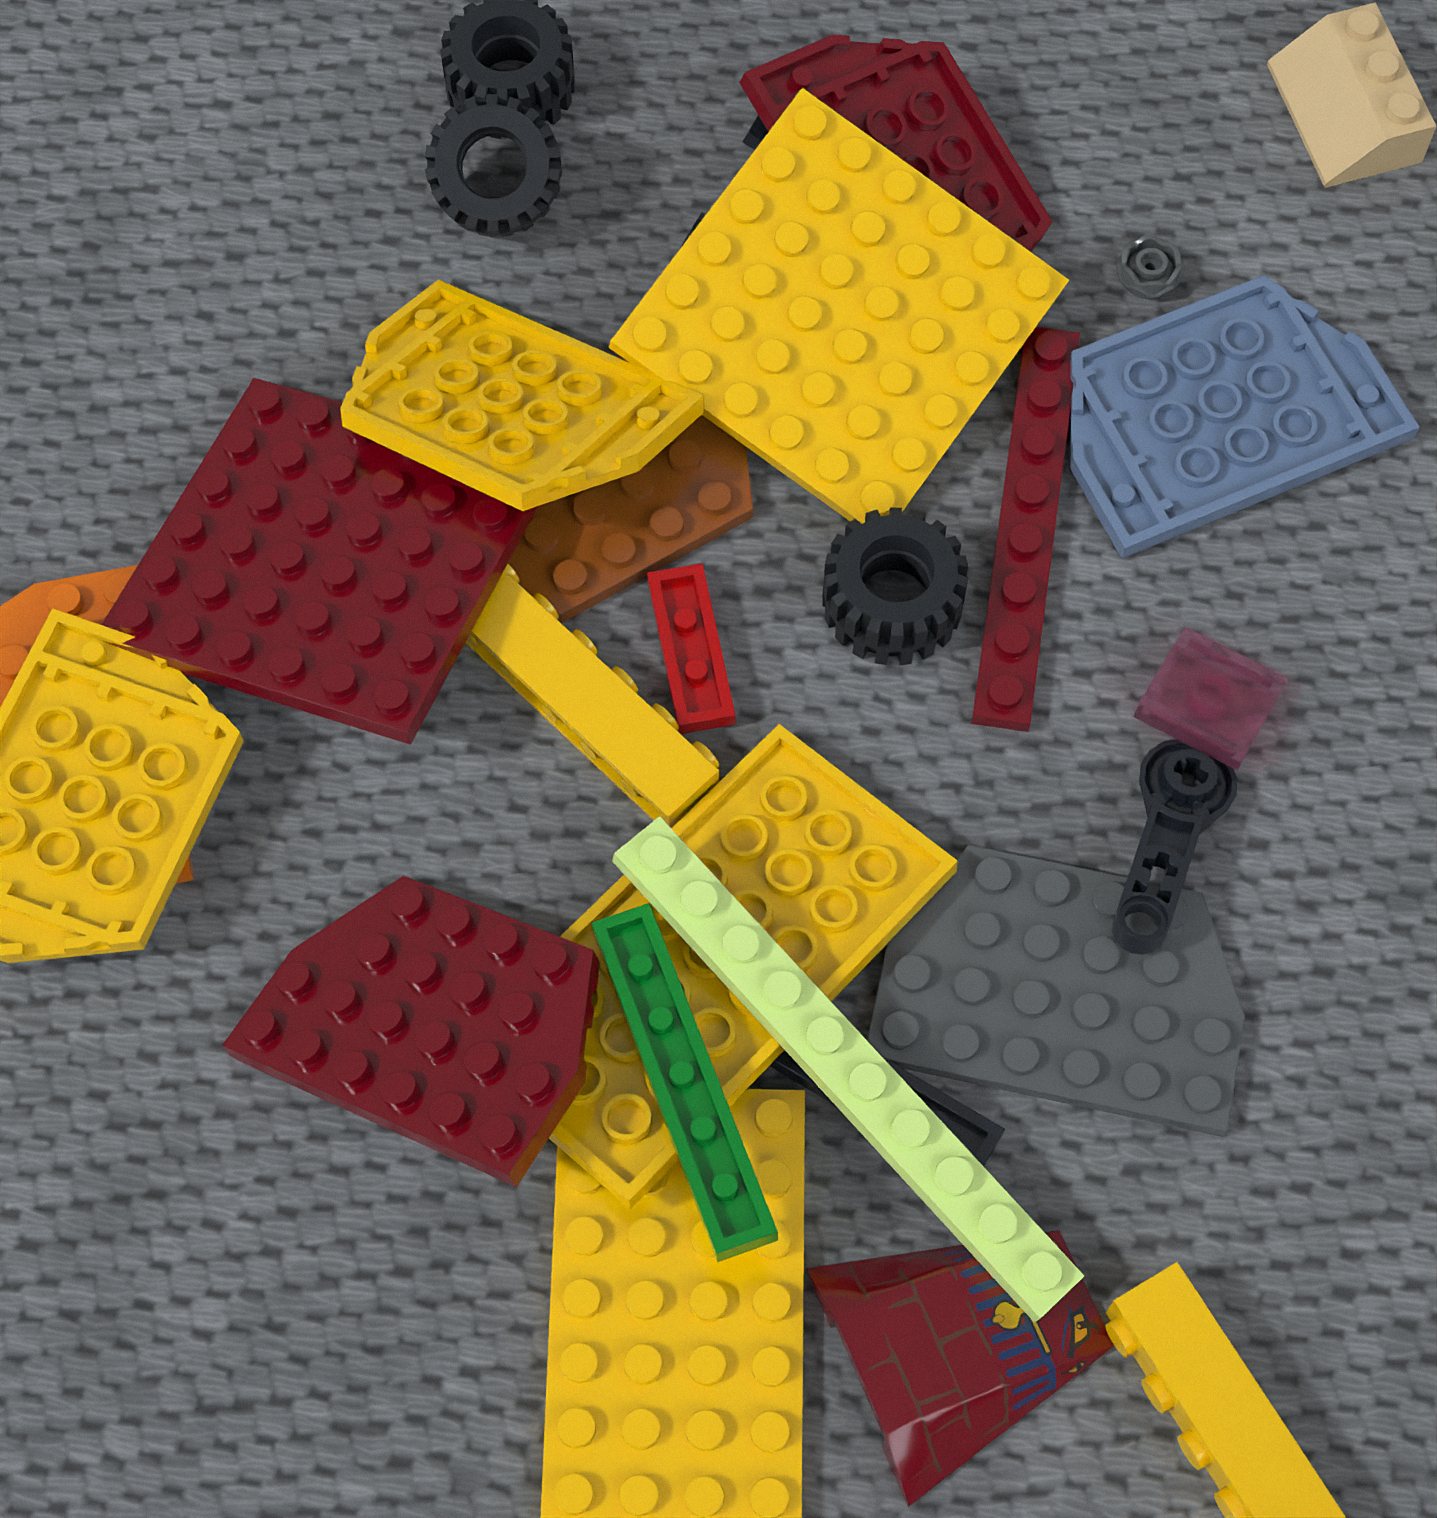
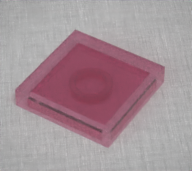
[1133,627,1288,770]

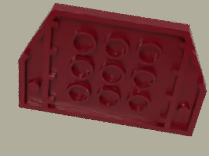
[739,34,1053,252]
[222,875,600,1187]

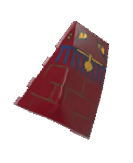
[806,1230,1114,1507]

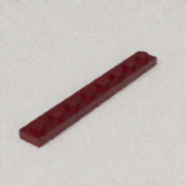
[971,326,1080,732]

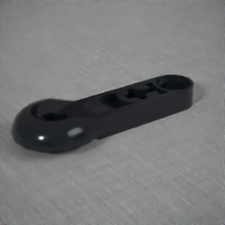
[1112,738,1238,955]

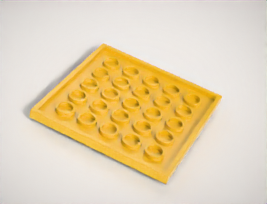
[609,88,1069,524]

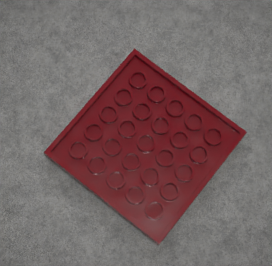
[100,378,538,745]

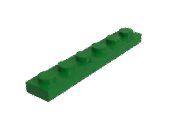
[591,903,778,1263]

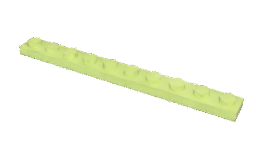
[612,816,1084,1323]

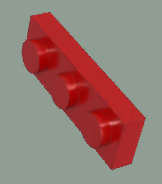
[647,563,736,734]

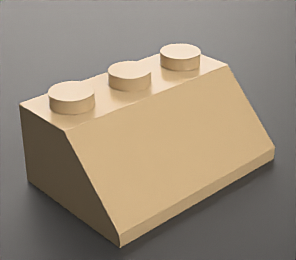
[1267,2,1437,188]

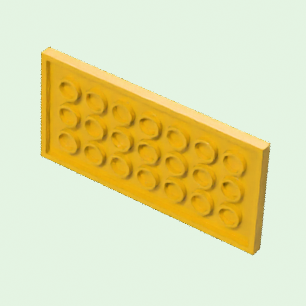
[549,724,958,1210]
[540,1089,805,1518]

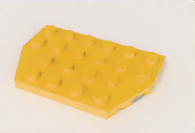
[340,280,704,511]
[0,608,244,963]

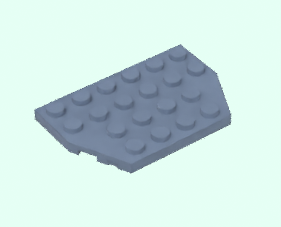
[1070,275,1420,559]

